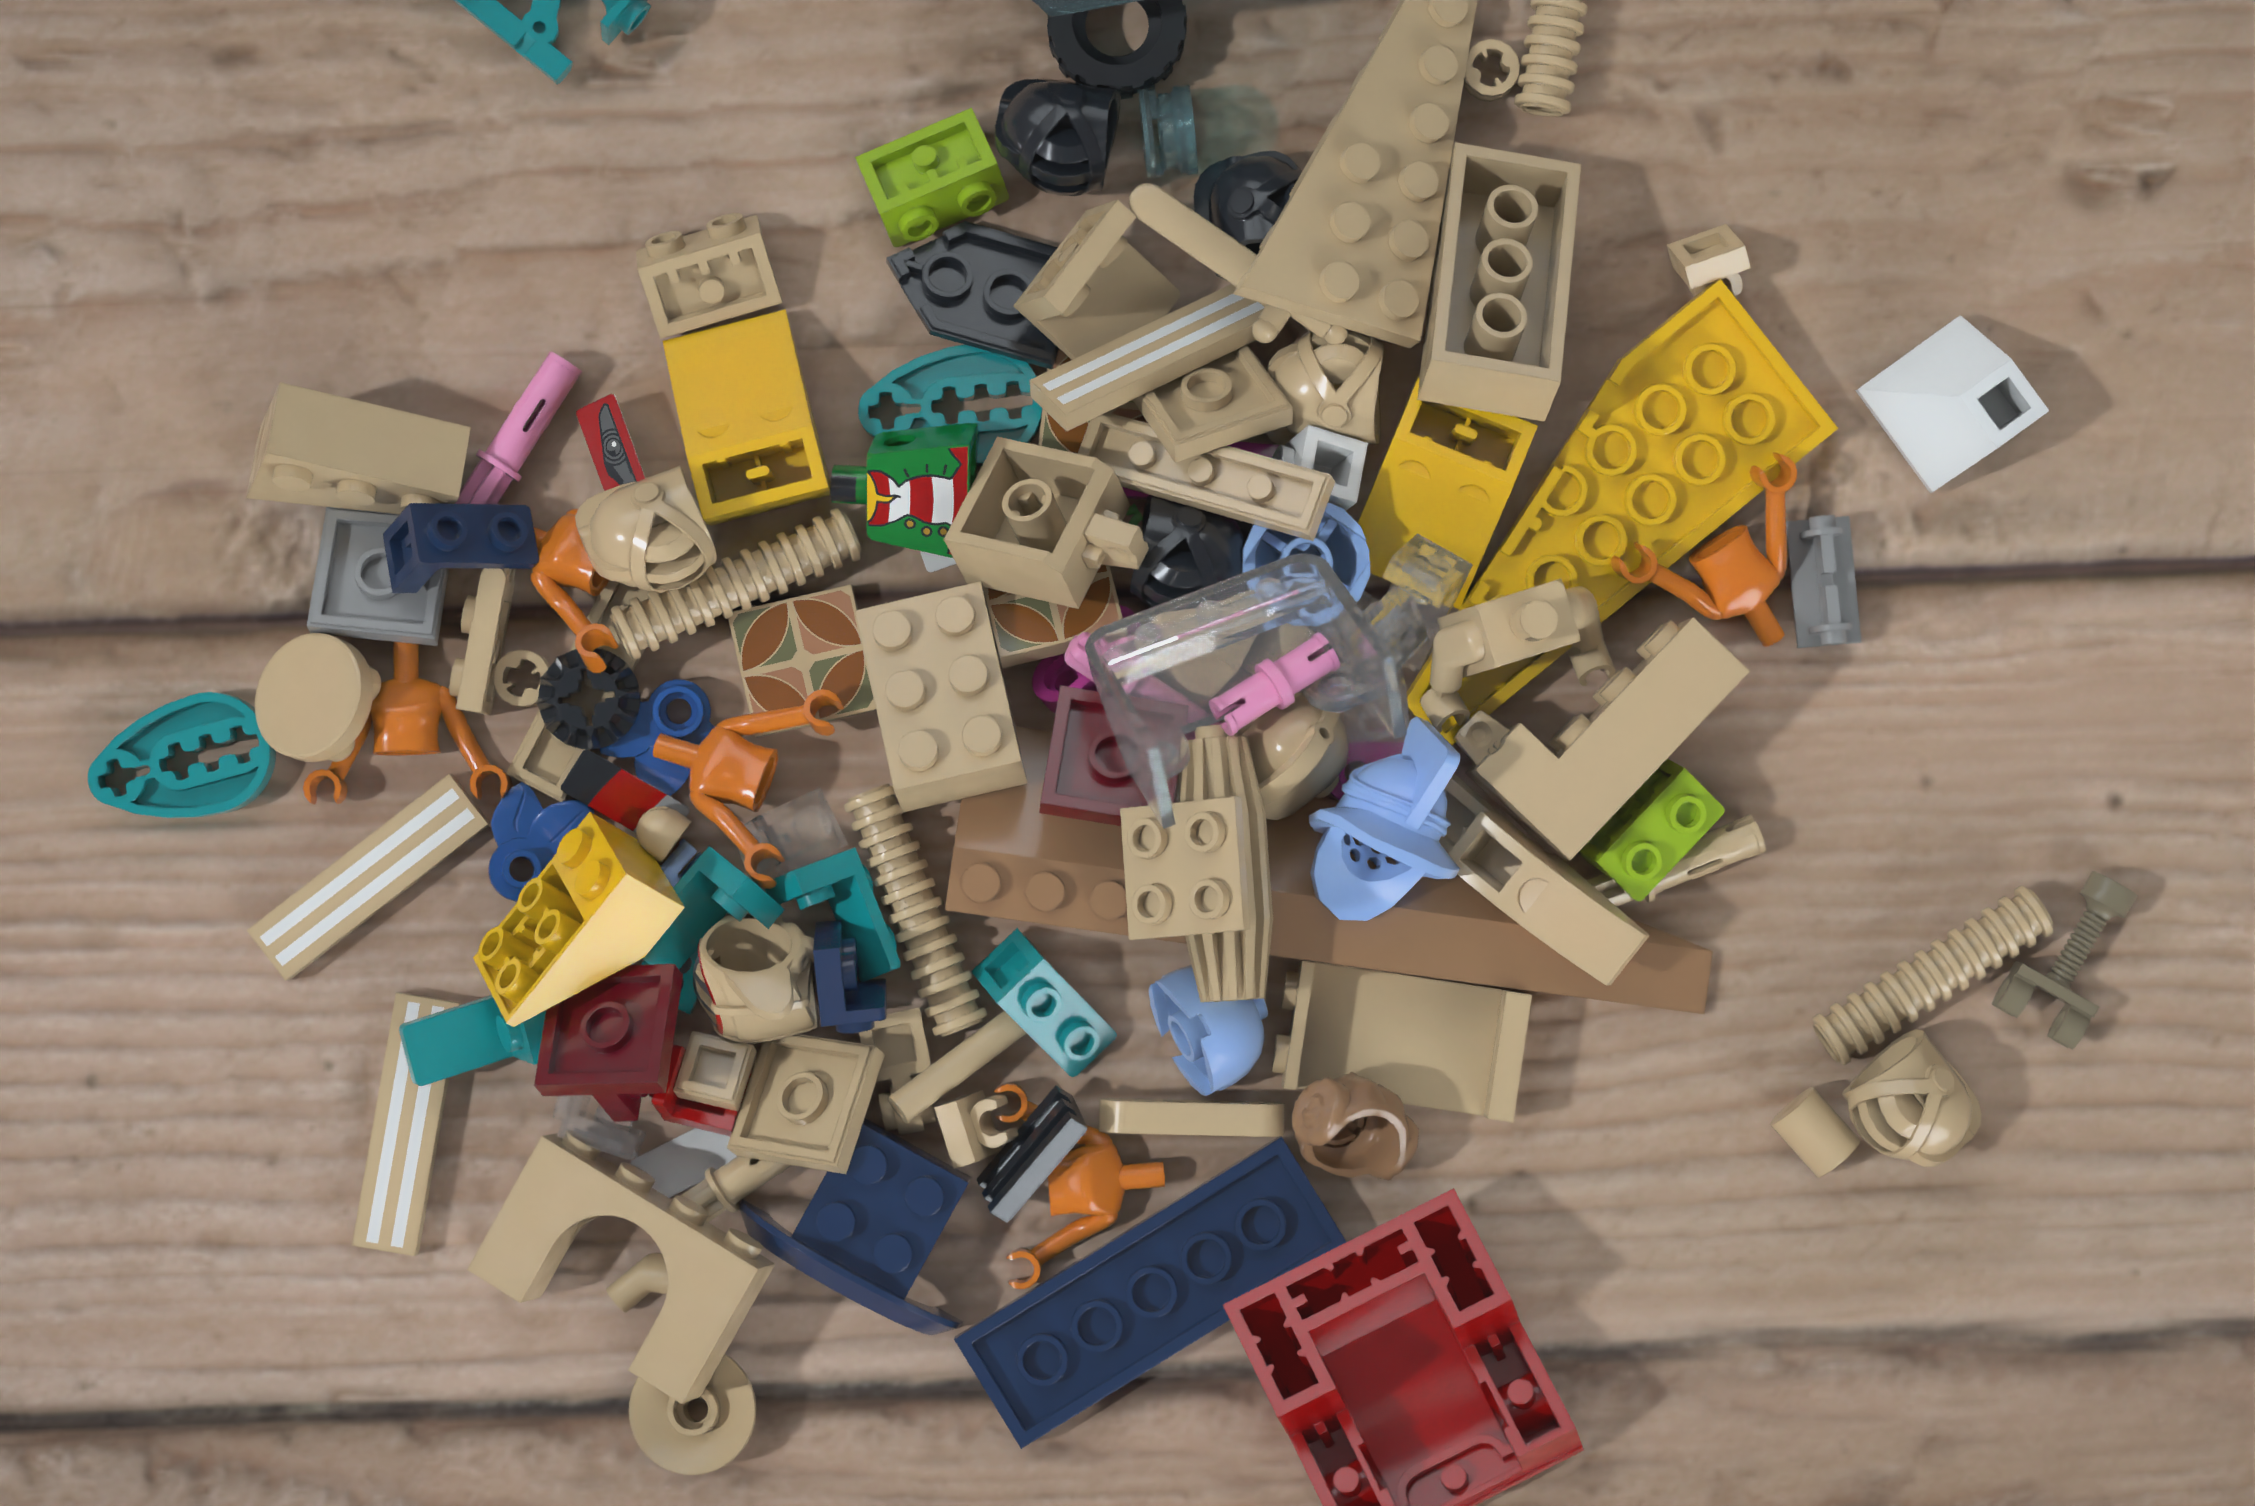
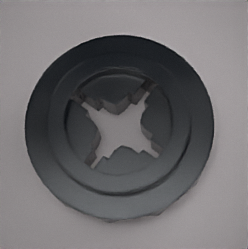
[536,648,641,750]

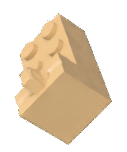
[1453,617,1750,860]

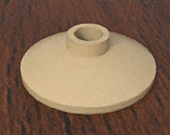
[629,1354,756,1475]

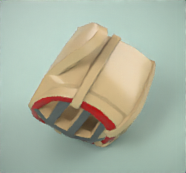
[693,913,818,1043]

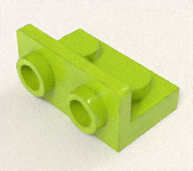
[855,107,1009,247]
[1578,759,1725,901]

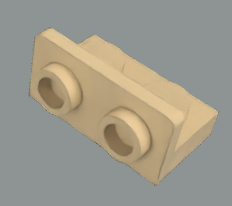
[636,213,782,339]

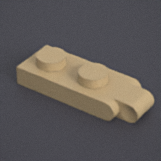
[449,568,516,716]

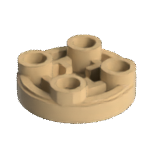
[255,633,381,762]

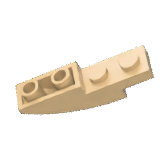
[1439,774,1650,985]

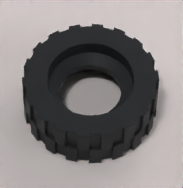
[1047,0,1187,100]

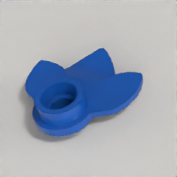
[600,679,715,796]
[488,782,594,902]

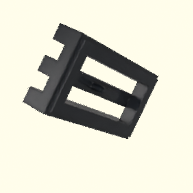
[976,1085,1088,1222]

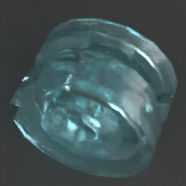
[1138,84,1198,179]

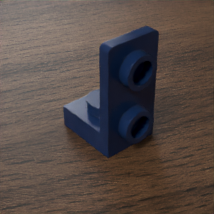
[383,503,539,593]

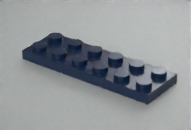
[954,1136,1346,1449]

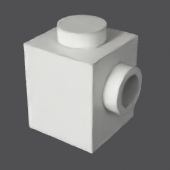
[1272,425,1368,511]

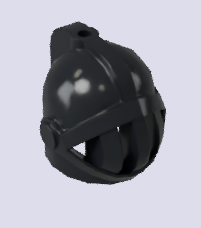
[995,79,1120,196]
[1193,151,1302,281]
[1130,495,1254,610]

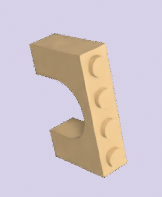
[467,1130,775,1404]

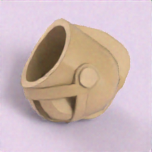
[1266,330,1384,446]
[575,466,717,592]
[1234,693,1349,820]
[1842,1029,1982,1167]

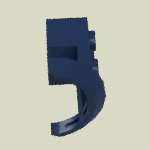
[739,1118,972,1335]

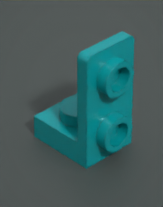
[642,846,785,969]
[765,847,901,982]
[971,928,1117,1077]
[399,995,546,1086]

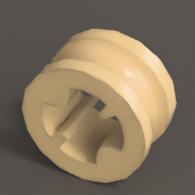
[1463,39,1520,102]
[493,649,551,708]

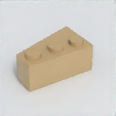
[246,382,471,514]

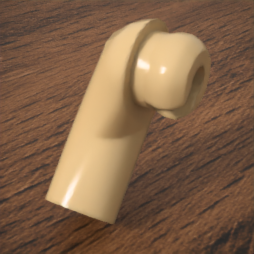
[606,1253,668,1313]

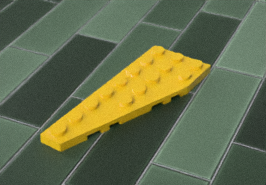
[1401,279,1838,745]

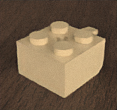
[944,437,1149,609]

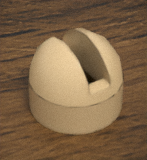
[636,806,692,863]

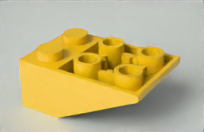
[662,309,831,526]
[1357,377,1538,610]
[473,812,685,1027]

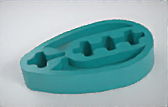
[858,345,1043,466]
[88,692,276,818]

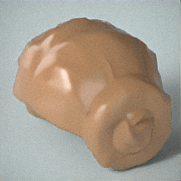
[1292,1072,1419,1180]

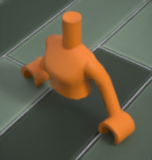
[1611,452,1797,647]
[530,509,619,673]
[303,642,513,805]
[653,689,844,889]
[993,1083,1165,1289]

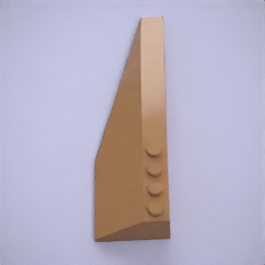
[945,726,1713,1014]

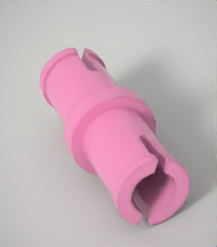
[1209,632,1340,736]

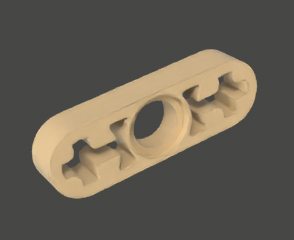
[1099,1098,1285,1137]

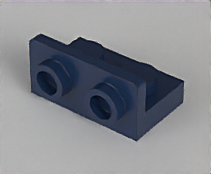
[813,920,887,1033]

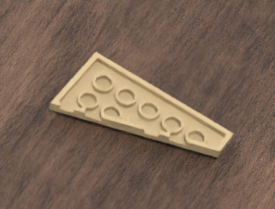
[1233,0,1477,348]

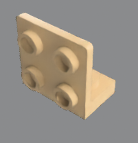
[1013,199,1180,360]

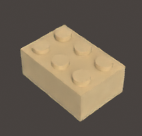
[855,581,1028,812]

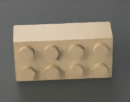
[1417,142,1581,422]

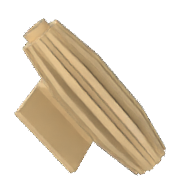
[1120,725,1273,1003]

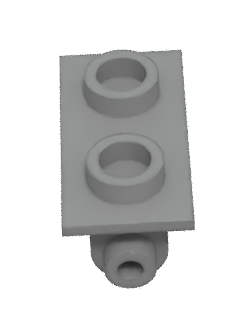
[1786,515,1861,648]

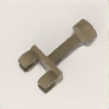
[1992,871,2138,1050]

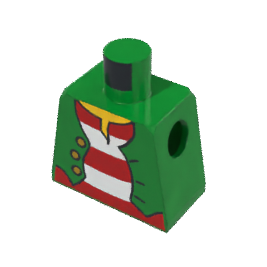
[830,423,978,558]

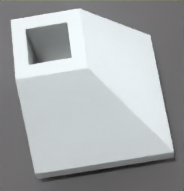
[1856,315,2049,493]

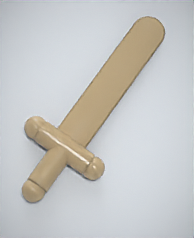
[1129,183,1348,344]

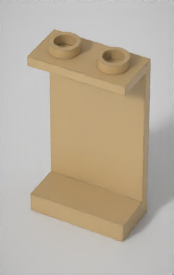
[1272,960,1532,1123]

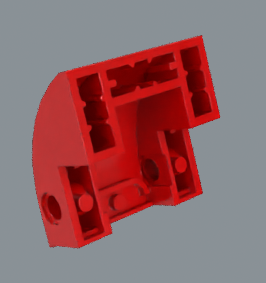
[1223,1188,1584,1506]

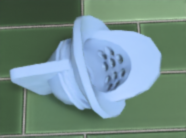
[1309,716,1460,921]

